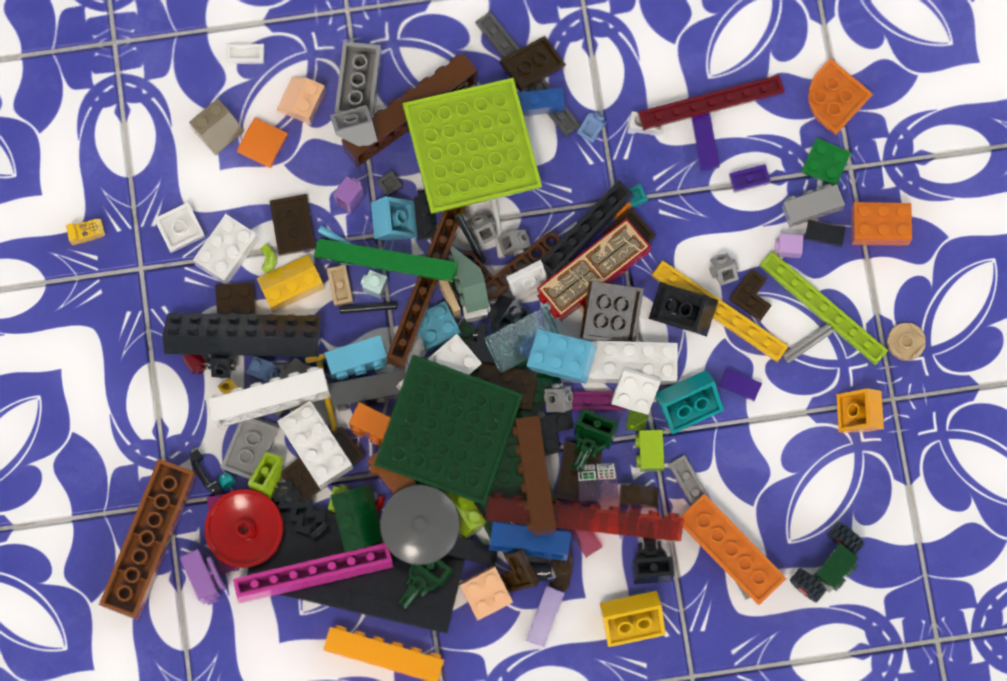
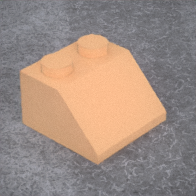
[276,77,326,125]

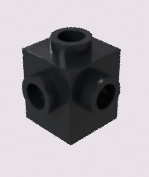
[207,355,236,378]

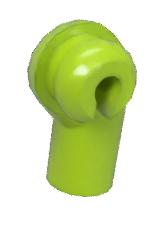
[260,244,277,273]

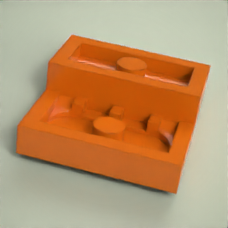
[236,117,289,168]

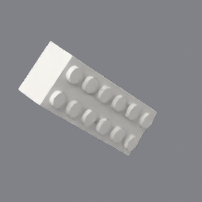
[561,340,678,385]
[208,367,331,428]

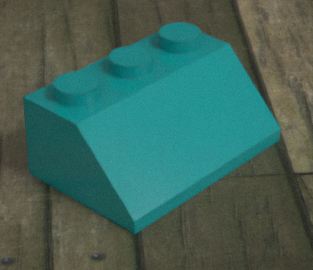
[655,370,724,435]

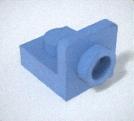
[577,112,607,143]

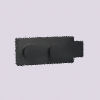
[414,190,436,241]

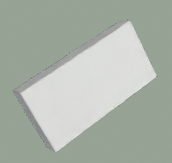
[226,44,264,64]

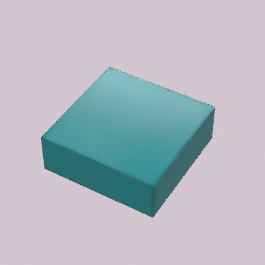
[629,184,648,209]

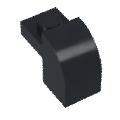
[469,323,500,366]

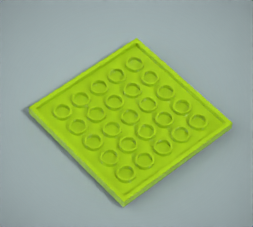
[403,78,542,214]

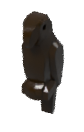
[550,519,573,592]

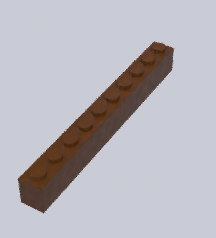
[387,205,469,370]

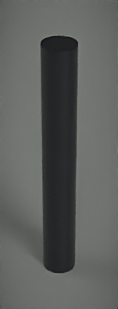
[455,213,486,263]
[339,302,397,314]

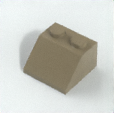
[189,98,244,156]

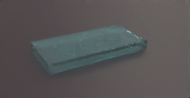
[484,306,560,373]

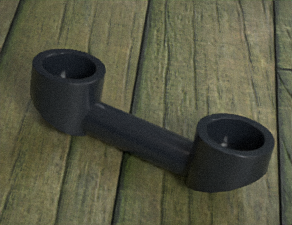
[190,447,223,495]

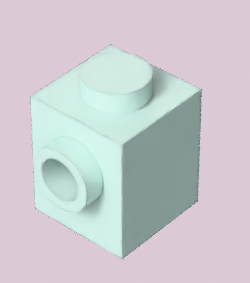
[361,270,388,299]

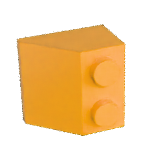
[836,388,884,433]

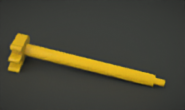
[305,354,337,432]

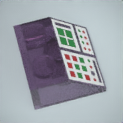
[576,463,619,504]

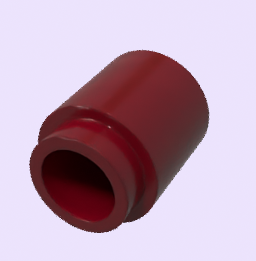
[182,354,208,375]

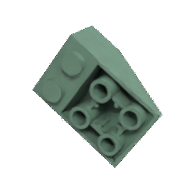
[448,246,489,313]

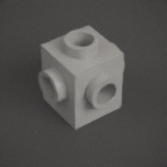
[467,213,497,246]
[497,228,531,257]
[709,253,739,286]
[544,383,573,412]

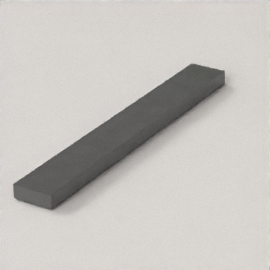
[475,11,581,137]

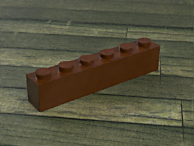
[512,416,556,537]

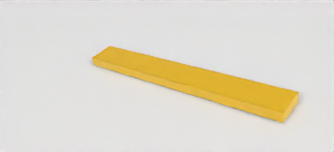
[651,260,789,363]

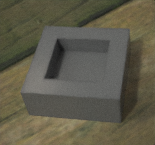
[376,171,403,197]

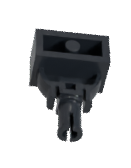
[632,522,674,585]

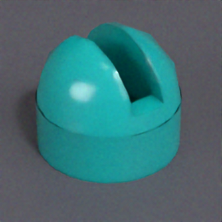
[218,473,236,490]

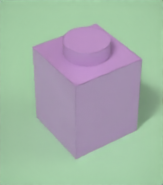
[774,234,803,258]

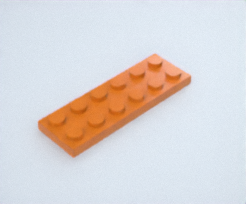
[676,494,787,606]

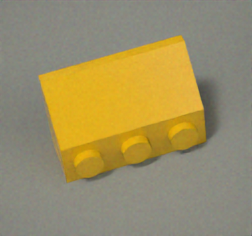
[256,255,324,312]
[599,591,666,647]

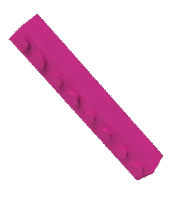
[233,543,393,603]

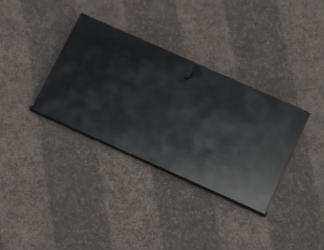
[247,498,465,634]

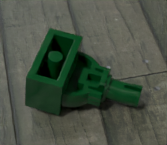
[571,408,619,472]
[397,560,455,609]

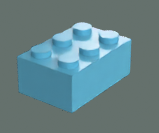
[527,329,597,384]
[325,335,389,382]

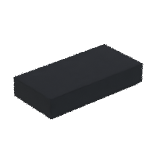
[804,220,846,247]

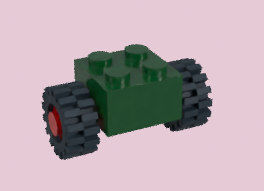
[789,521,865,603]

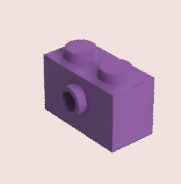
[333,176,364,215]

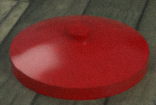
[205,489,283,568]

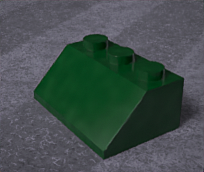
[330,485,384,552]

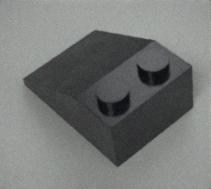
[648,283,718,337]

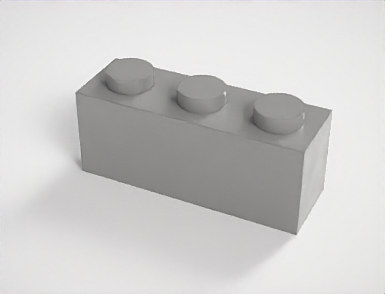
[782,184,845,228]

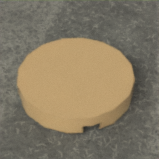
[887,323,926,361]

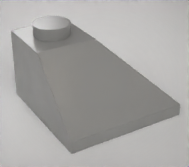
[330,105,377,146]

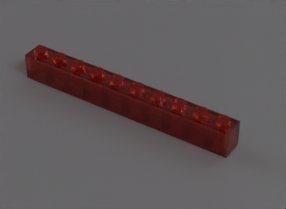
[485,493,684,542]

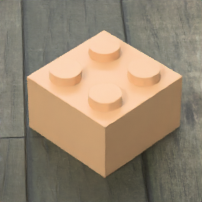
[458,566,513,620]

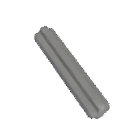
[783,324,833,363]

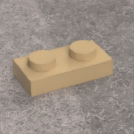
[327,265,353,307]

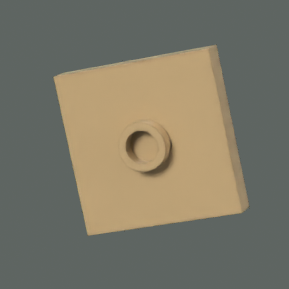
[439,280,462,320]

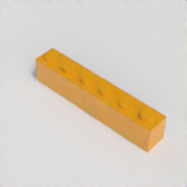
[323,625,444,681]

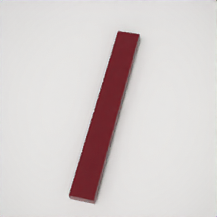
[637,75,785,131]

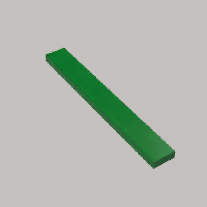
[314,239,459,282]

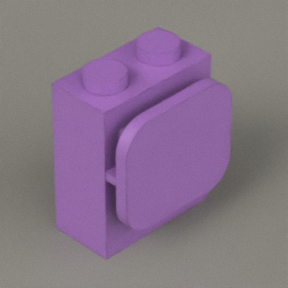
[180,549,227,605]

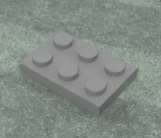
[220,419,279,480]

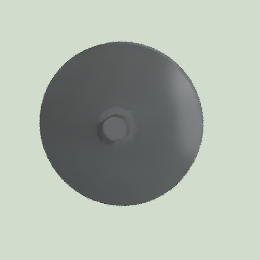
[380,485,460,565]

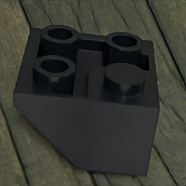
[490,294,536,351]

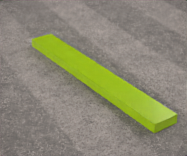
[759,251,889,366]

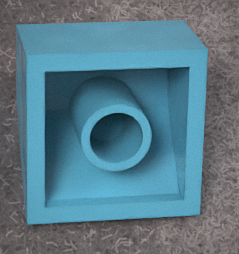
[371,197,417,241]

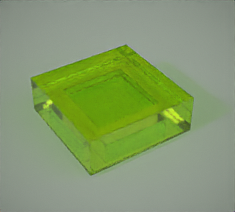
[626,410,648,432]

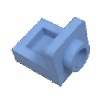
[246,356,281,383]

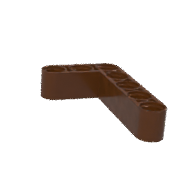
[462,232,560,301]

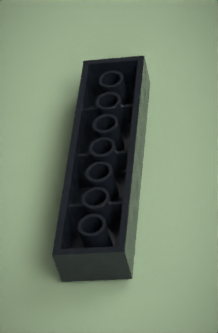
[162,312,322,357]

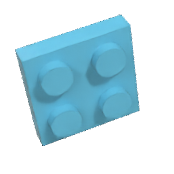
[419,301,462,352]

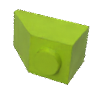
[248,452,283,499]

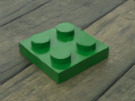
[801,138,851,186]

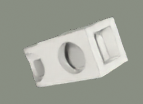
[627,112,664,136]

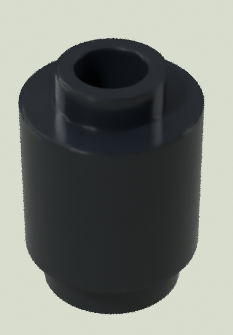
[530,562,552,582]

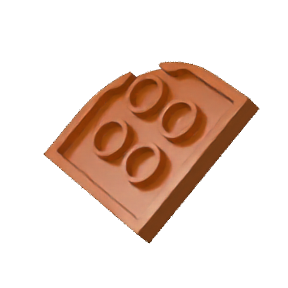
[808,58,873,136]

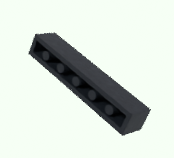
[541,180,635,276]

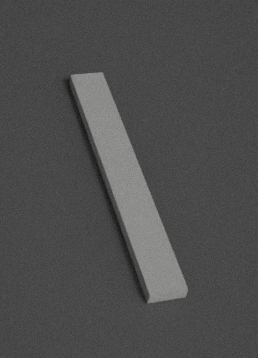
[668,455,750,600]

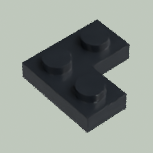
[539,410,574,456]

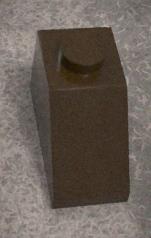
[619,484,659,508]

